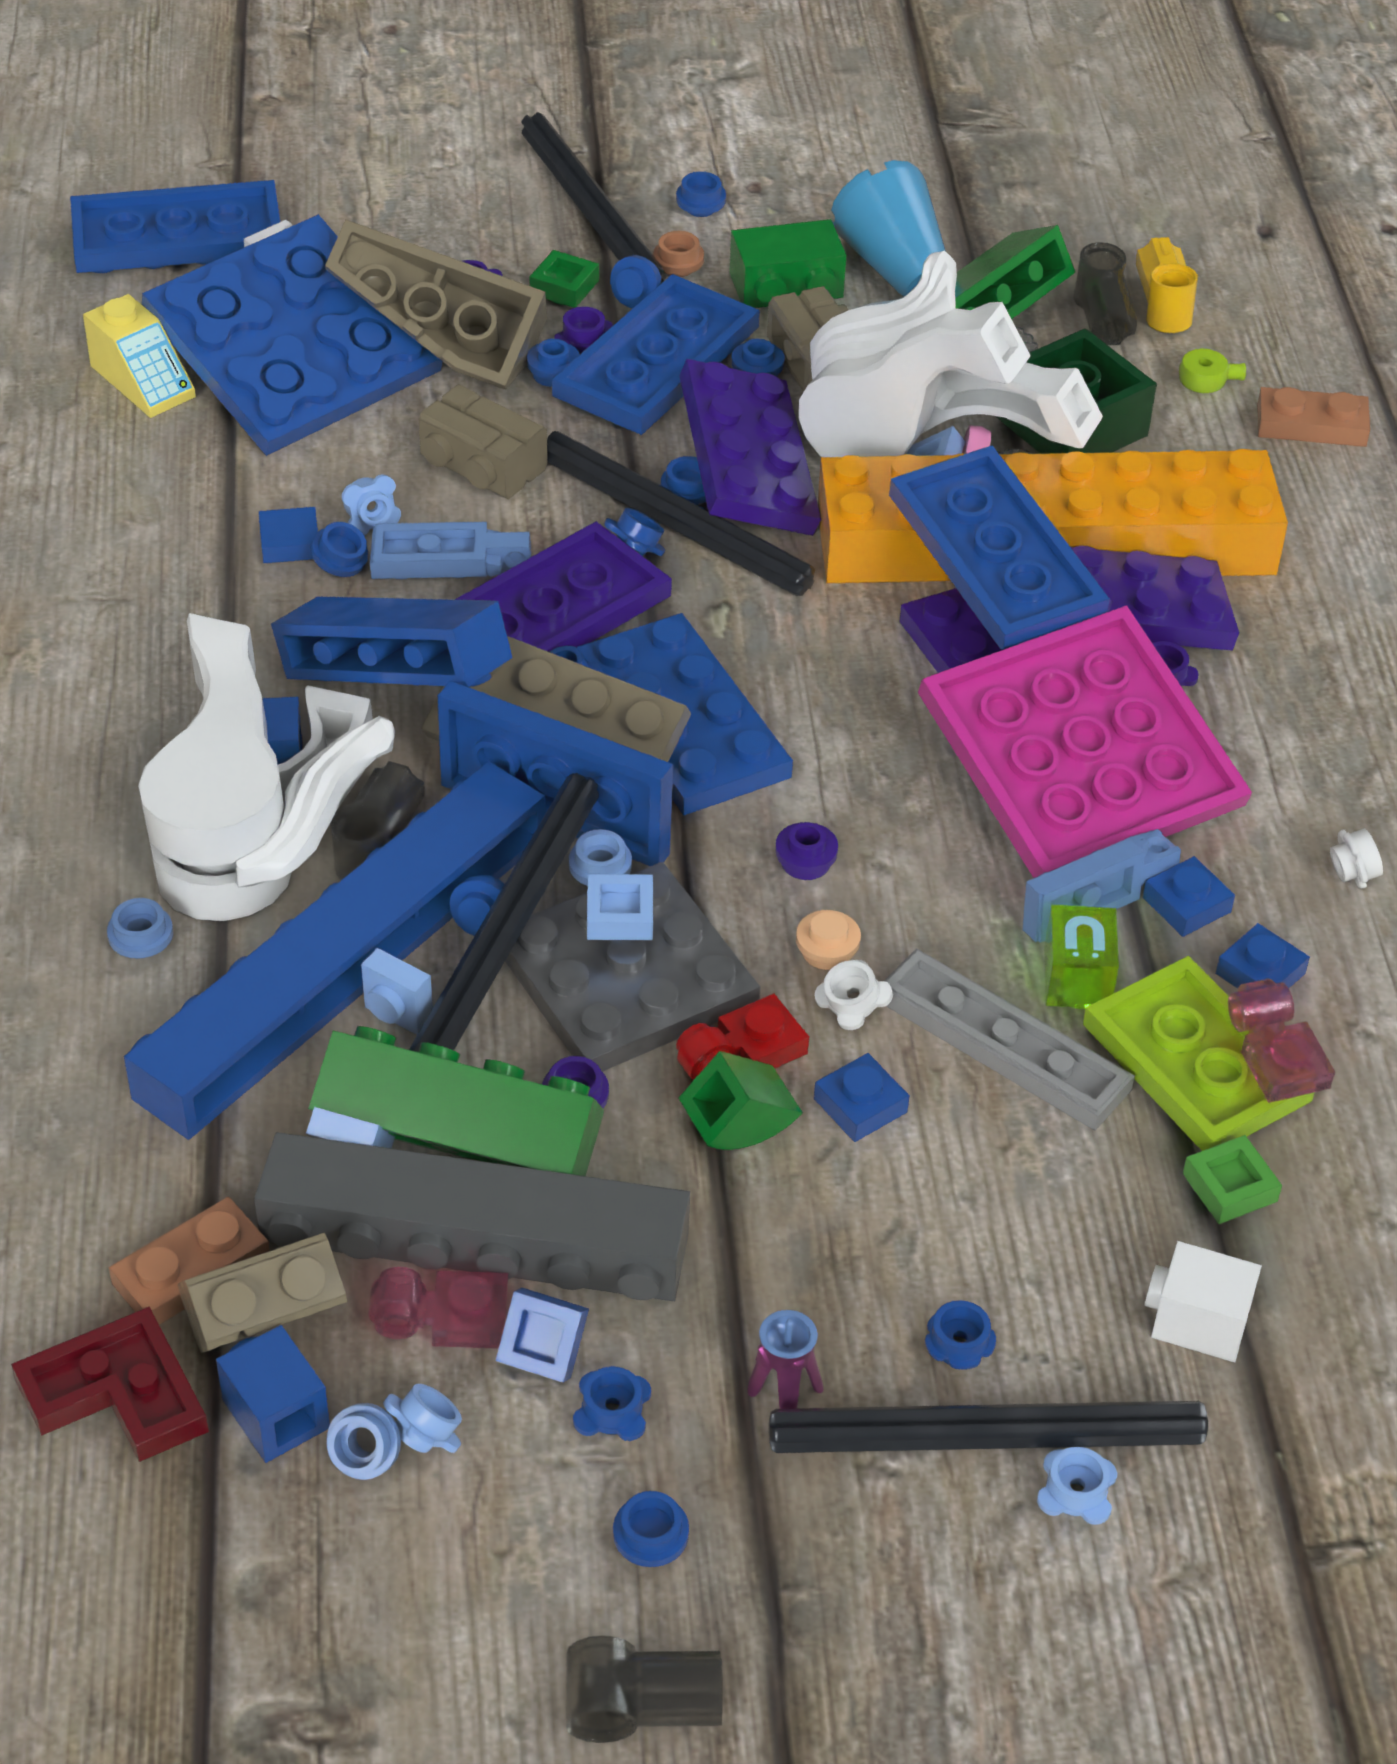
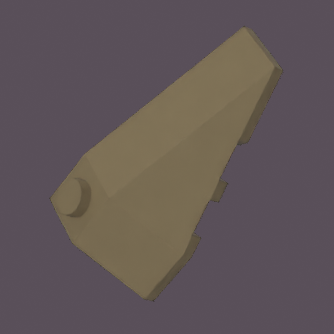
[325,219,547,390]

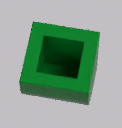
[678,1051,803,1150]

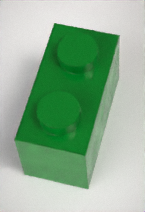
[729,219,847,308]

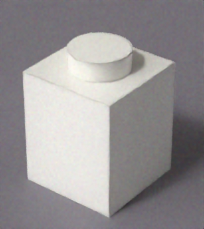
[1145,1241,1262,1363]

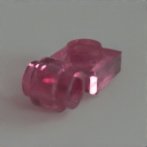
[1228,978,1335,1103]
[368,1267,508,1349]

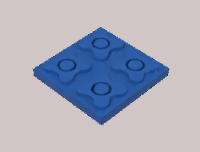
[141,214,443,456]

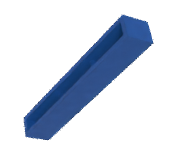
[124,761,546,1140]

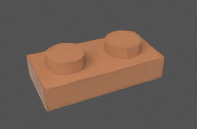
[1257,387,1370,447]
[108,1196,270,1325]

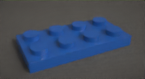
[70,180,280,273]
[552,274,760,435]
[889,445,1110,650]
[577,613,793,816]
[437,681,673,866]

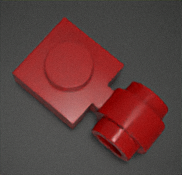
[676,993,810,1081]

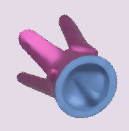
[748,1310,824,1409]

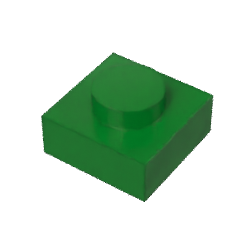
[529,250,599,308]

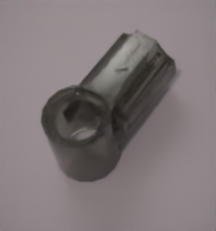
[1073,242,1137,345]
[330,761,425,880]
[566,1636,723,1743]

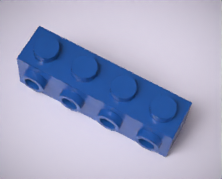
[271,596,513,687]

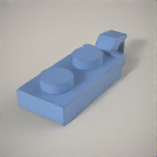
[370,522,532,579]
[1022,829,1181,943]

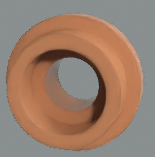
[653,231,704,277]

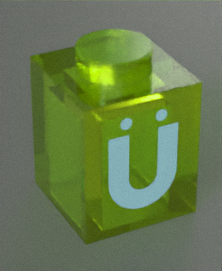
[1044,904,1119,1009]

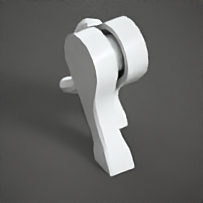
[799,251,1103,457]
[138,613,395,921]

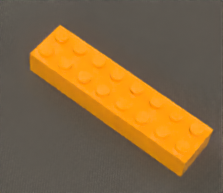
[818,449,1288,583]

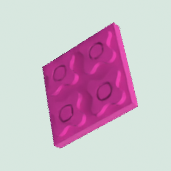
[918,605,1252,878]

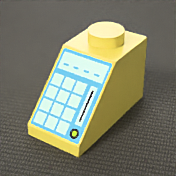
[83,294,196,418]

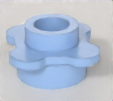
[341,474,401,536]
[383,1384,462,1453]
[1037,1447,1117,1525]

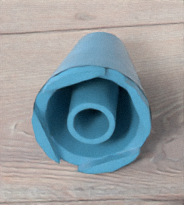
[831,160,946,297]

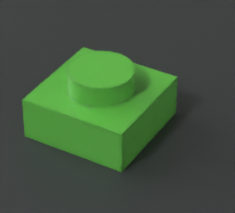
[1183,1135,1282,1224]

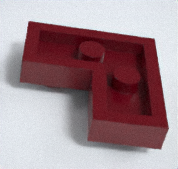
[11,1306,209,1462]

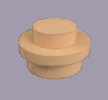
[796,910,861,970]

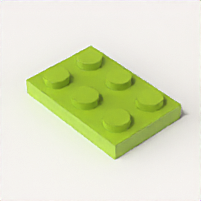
[1083,955,1317,1151]

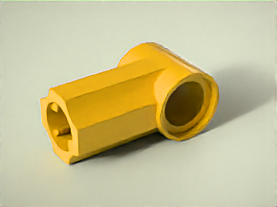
[1136,237,1198,333]

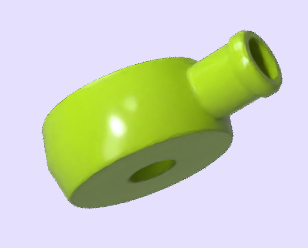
[1179,348,1246,393]

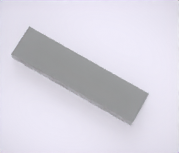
[884,948,1135,1131]

